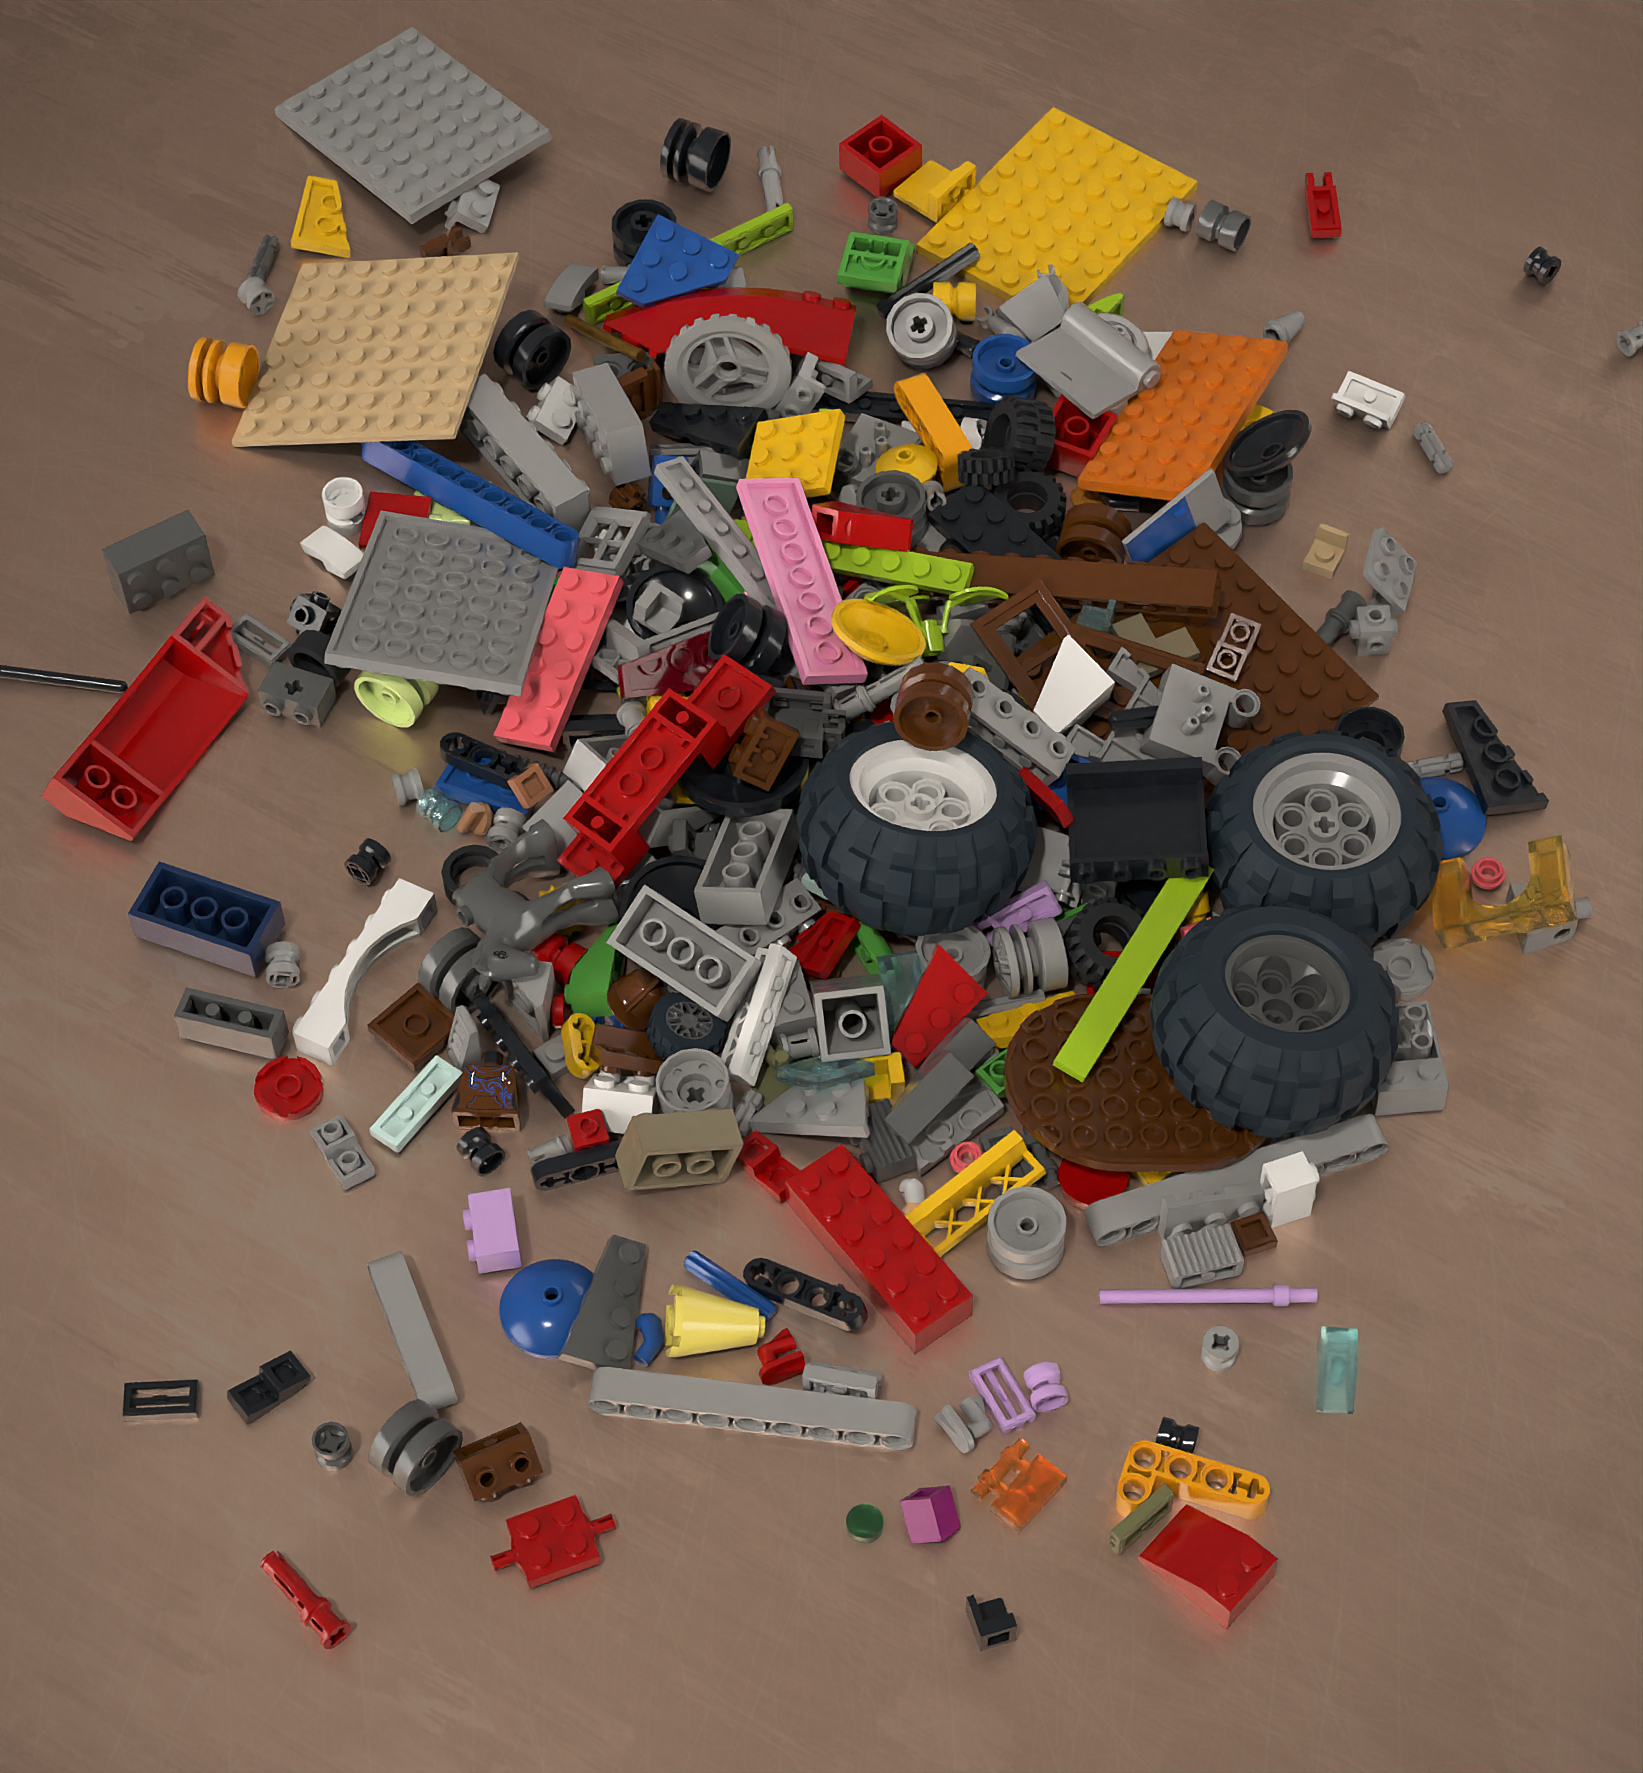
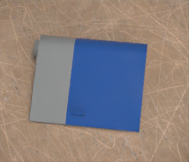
[1122,468,1231,564]

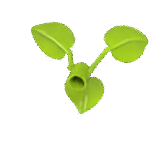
[864,585,1009,657]

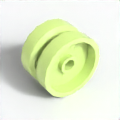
[354,670,439,727]

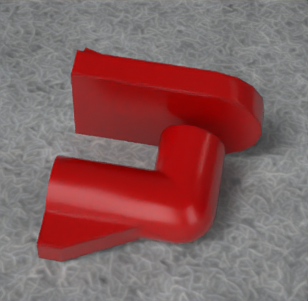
[757,1328,805,1385]

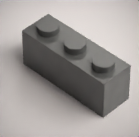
[174,987,289,1059]

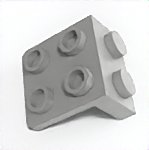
[1363,527,1417,617]

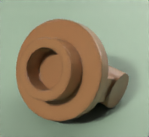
[456,802,494,836]

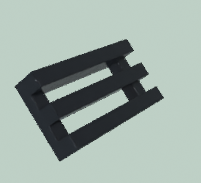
[122,1379,200,1422]

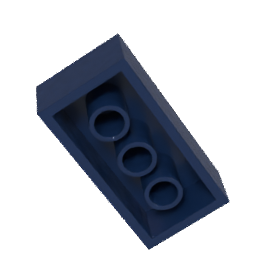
[128,861,286,977]

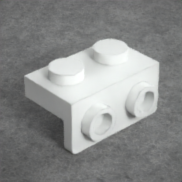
[1331,371,1406,430]
[525,376,579,446]

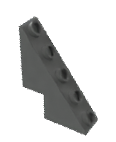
[884,1017,996,1144]

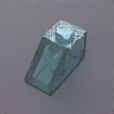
[1316,1326,1358,1415]

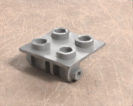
[1017,826,1082,908]

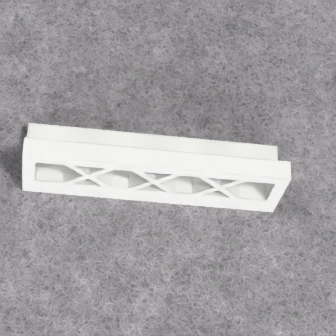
[721,943,797,1086]

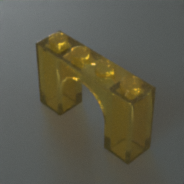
[1431,834,1578,949]

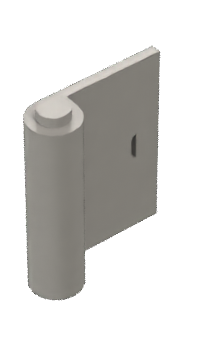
[1016,302,1161,419]

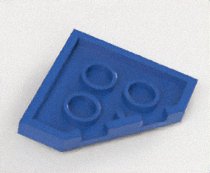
[616,214,739,308]

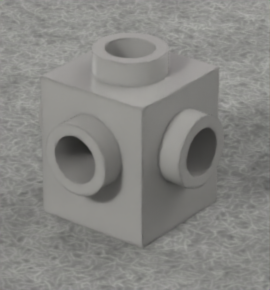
[1349,605,1398,656]

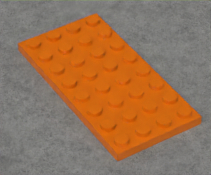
[1077,330,1288,500]

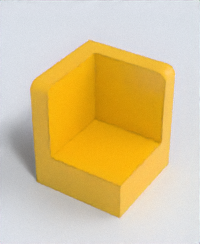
[859,1052,905,1104]

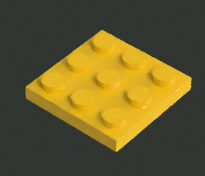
[746,409,845,498]

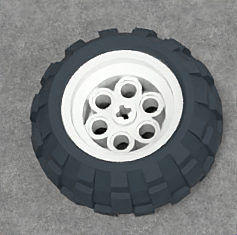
[796,722,1037,936]

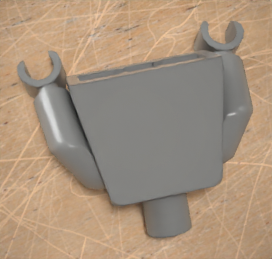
[976,264,1069,343]

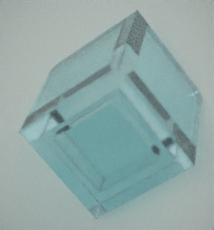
[1076,599,1116,634]

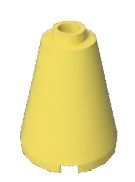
[664,1284,765,1357]

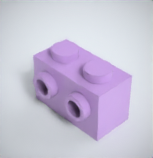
[462,1188,522,1274]

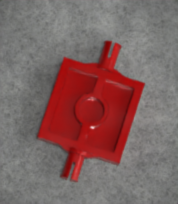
[490,1495,616,1588]

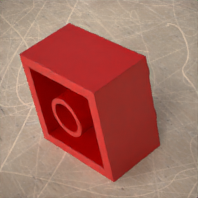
[839,115,922,197]
[1046,394,1118,477]

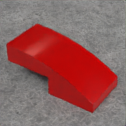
[736,1130,801,1203]

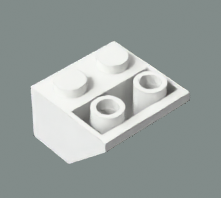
[582,1070,660,1134]

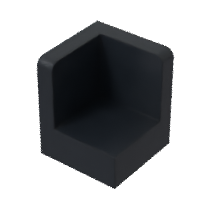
[966,1595,1017,1651]

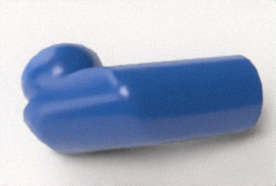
[633,1313,665,1367]

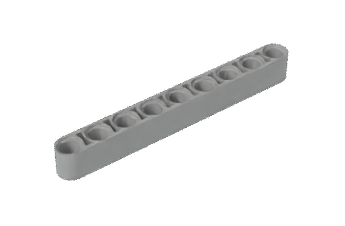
[1084,1114,1389,1247]
[588,1367,917,1450]

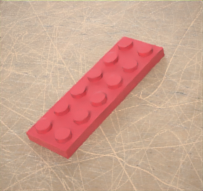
[493,567,624,752]

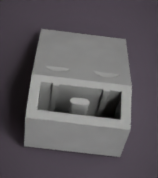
[1371,1001,1449,1116]

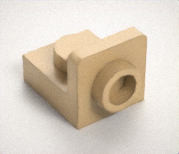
[1302,523,1349,580]

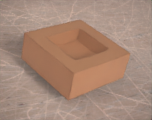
[507,762,554,809]

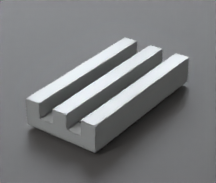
[231,613,293,669]

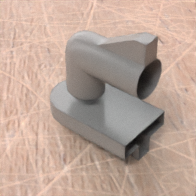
[934,1394,992,1453]

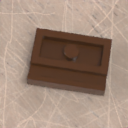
[617,361,663,420]

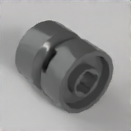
[1196,200,1251,252]

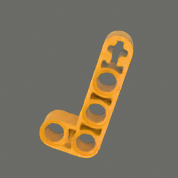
[894,373,972,493]
[1115,1440,1270,1520]

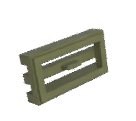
[1109,1484,1174,1555]

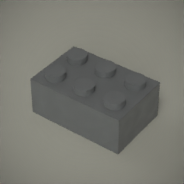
[102,510,215,614]

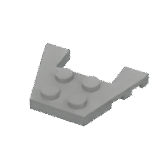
[1066,647,1160,762]

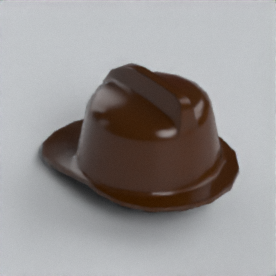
[607,968,668,1031]

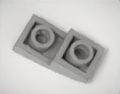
[544,263,599,313]
[310,1114,376,1191]

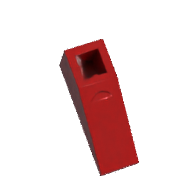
[812,501,914,552]

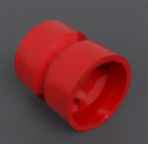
[530,933,588,987]

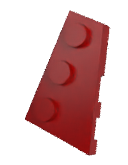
[890,944,987,1067]

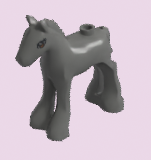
[452,819,619,990]

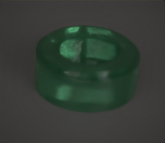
[846,1504,883,1544]

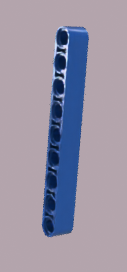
[362,440,579,569]

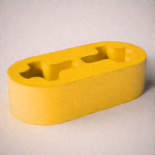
[561,1013,600,1079]

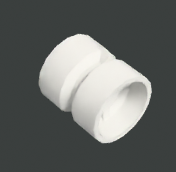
[322,477,366,537]

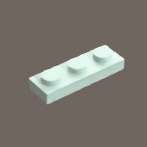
[369,1055,463,1153]

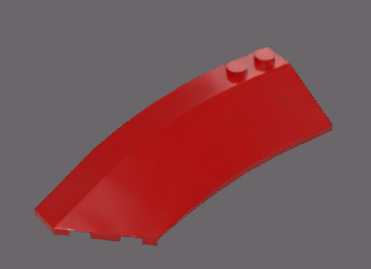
[602,287,857,365]
[41,596,249,841]

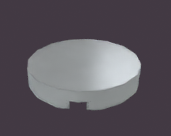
[1373,938,1435,1001]

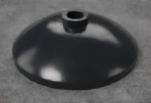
[1223,410,1312,478]
[626,565,723,640]

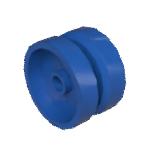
[970,334,1038,403]

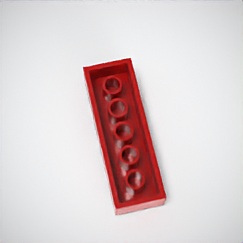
[785,1144,973,1354]

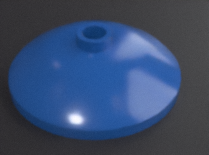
[1420,777,1486,862]
[499,1259,593,1359]

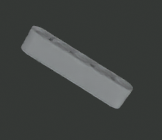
[367,1251,458,1410]

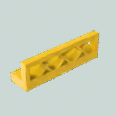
[905,1130,1046,1257]

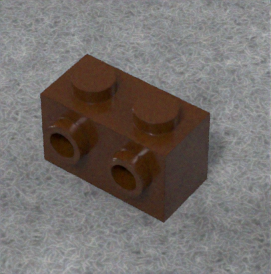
[452,1422,543,1501]

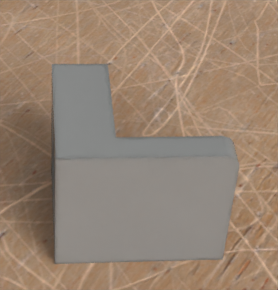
[633,580,686,634]

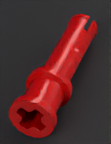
[260,1550,351,1649]

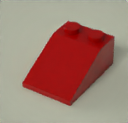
[1138,1504,1278,1630]

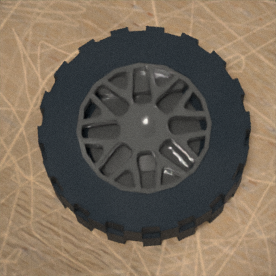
[646,992,727,1060]

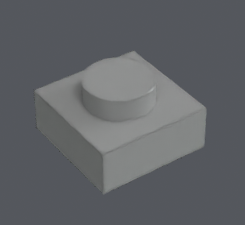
[532,1034,580,1081]

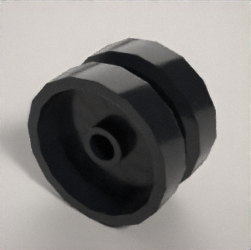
[612,199,677,267]
[493,310,572,390]
[707,593,787,675]

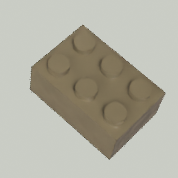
[615,1108,744,1191]

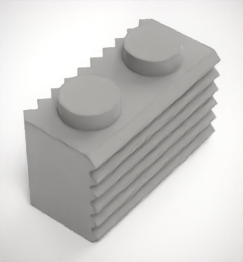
[1160,1223,1244,1289]

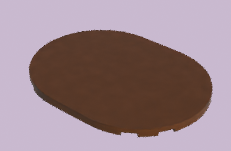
[1003,993,1268,1172]

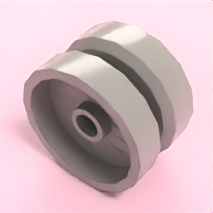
[886,293,958,369]
[911,926,991,990]
[986,1186,1067,1280]

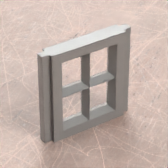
[562,506,652,576]

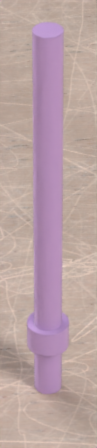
[1099,1284,1318,1306]

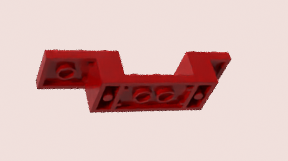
[556,654,776,889]

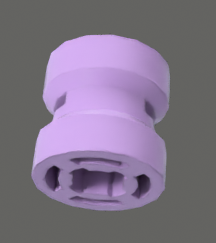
[1024,1362,1068,1412]

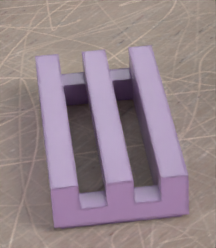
[969,1356,1036,1436]

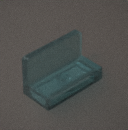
[876,950,921,1033]

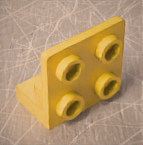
[894,160,976,223]

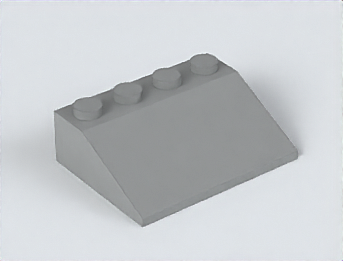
[563,734,721,848]

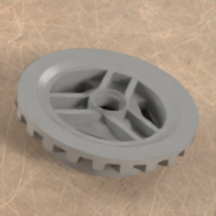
[664,313,792,409]

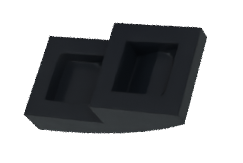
[227,1350,311,1425]

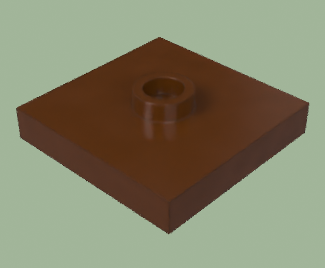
[367,983,455,1071]

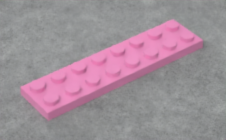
[736,478,868,685]

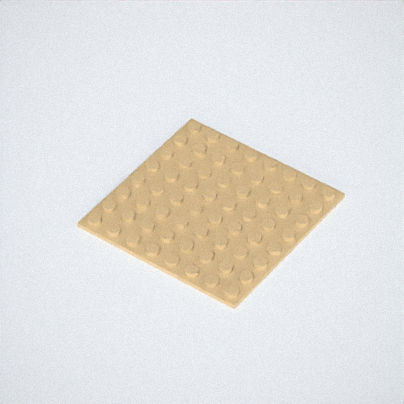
[231,252,520,447]

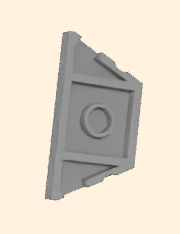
[749,1077,870,1138]

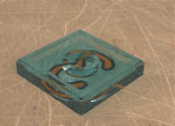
[776,1056,875,1090]

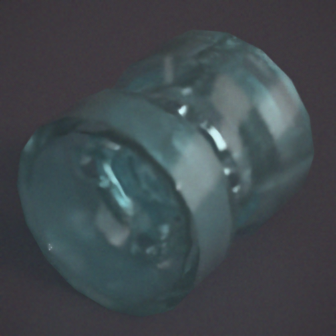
[416,787,463,833]

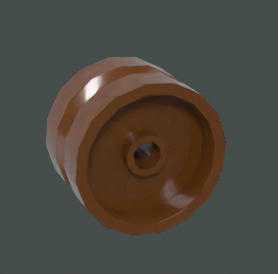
[1055,503,1132,564]
[893,662,974,751]

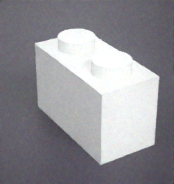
[1260,1151,1319,1228]

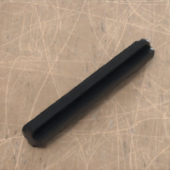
[876,243,980,319]

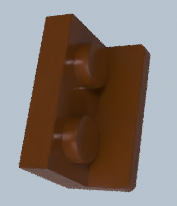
[728,707,800,792]

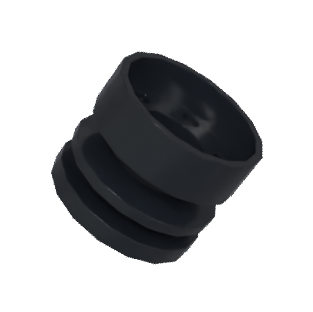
[660,118,731,192]
[1335,707,1405,759]

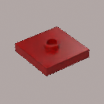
[358,491,433,551]

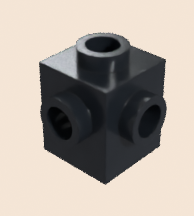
[286,591,342,638]

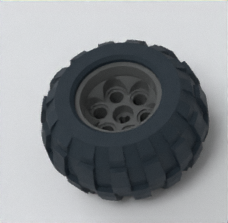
[1150,903,1399,1138]

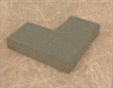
[1111,613,1200,678]

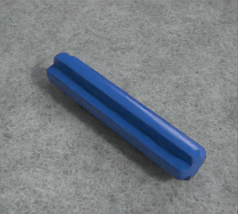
[684,1250,776,1322]

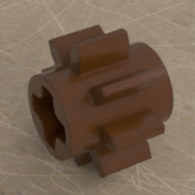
[608,482,647,512]

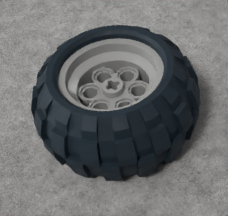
[1205,729,1443,948]

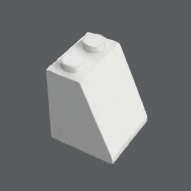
[1033,635,1115,737]

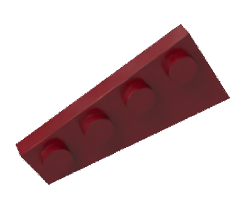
[617,630,717,699]

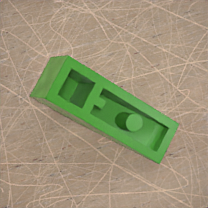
[564,921,626,1017]

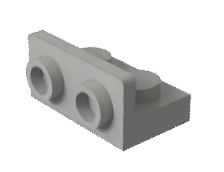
[774,352,826,418]
[802,1361,882,1399]

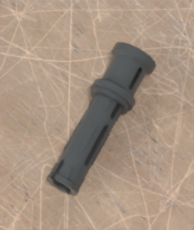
[1316,590,1367,646]

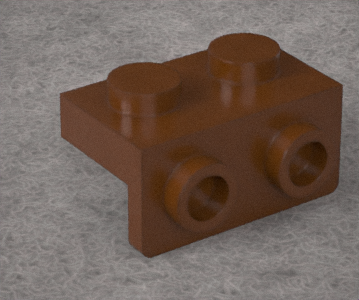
[589,1024,665,1077]

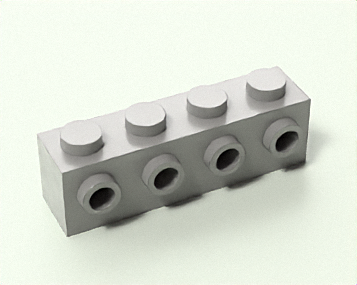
[963,667,1076,786]
[716,878,822,957]

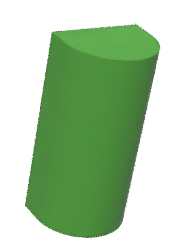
[850,918,904,988]

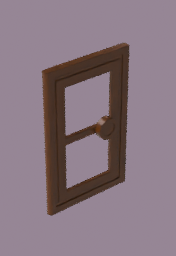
[970,579,1118,713]
[1070,622,1205,721]

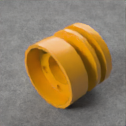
[188,337,259,408]

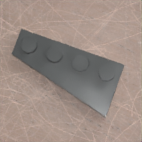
[557,1234,646,1370]

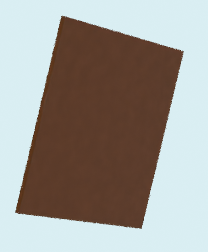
[1016,522,1379,815]

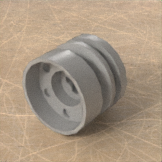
[992,917,1068,998]
[655,1048,736,1114]

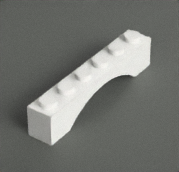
[292,878,438,1066]

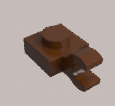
[420,227,471,258]

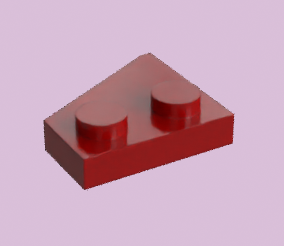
[788,911,861,980]

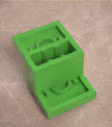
[837,231,915,294]

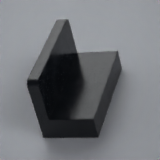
[562,714,625,751]

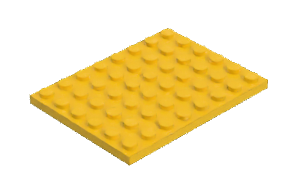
[916,107,1198,329]

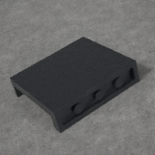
[1066,757,1209,884]

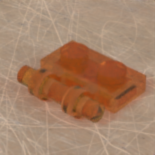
[971,1438,1067,1534]

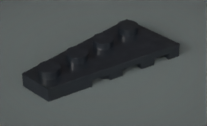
[649,402,769,458]
[1442,700,1549,815]
[473,993,576,1119]

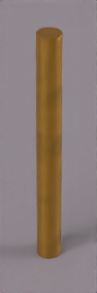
[564,314,646,362]

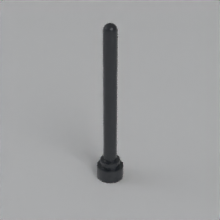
[0,665,128,694]

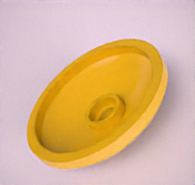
[831,599,926,666]

